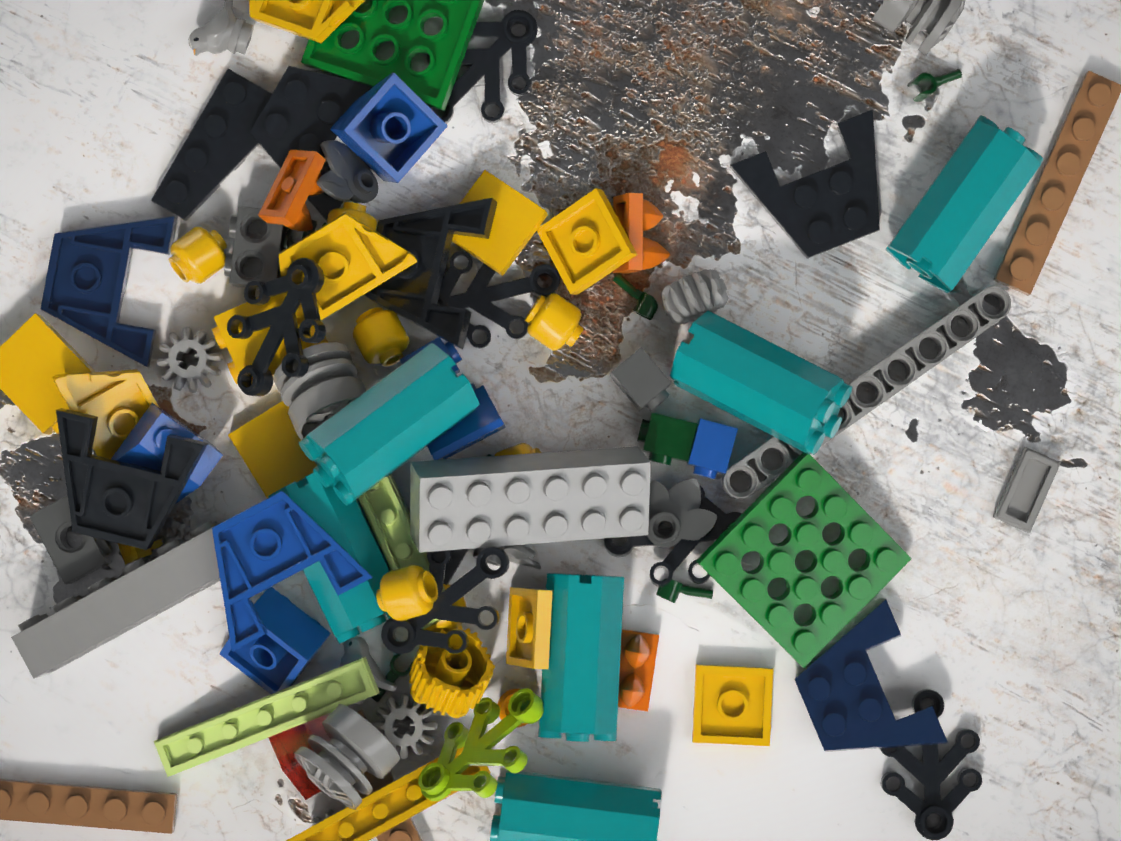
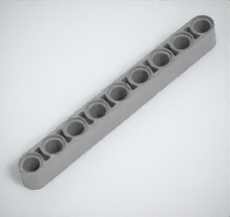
[722,286,1011,499]

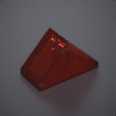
[268,723,322,800]

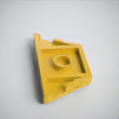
[249,0,365,43]
[279,213,417,329]
[52,369,159,459]

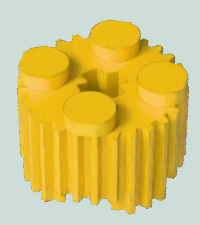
[409,626,495,718]

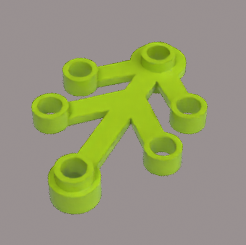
[418,688,544,801]

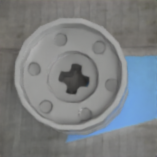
[871,0,966,55]
[273,342,367,440]
[294,704,400,810]

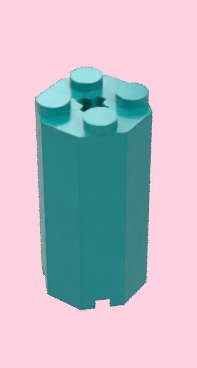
[885,115,1044,293]
[670,310,852,455]
[299,343,480,506]
[268,473,391,644]
[538,573,624,742]
[490,770,662,841]

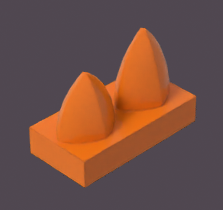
[258,150,326,231]
[613,193,670,274]
[618,629,659,712]

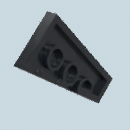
[151,69,272,221]

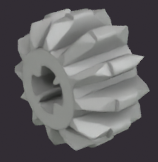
[661,269,729,325]
[157,327,223,393]
[372,693,438,759]

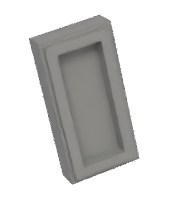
[993,447,1061,533]

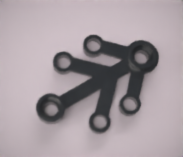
[426,10,538,124]
[438,251,560,349]
[227,258,326,397]
[604,486,742,587]
[381,547,510,654]
[879,689,982,840]

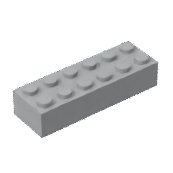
[410,446,651,553]
[11,521,220,679]

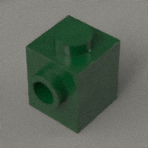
[637,412,697,466]

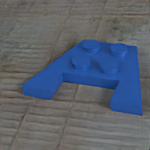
[212,491,373,652]

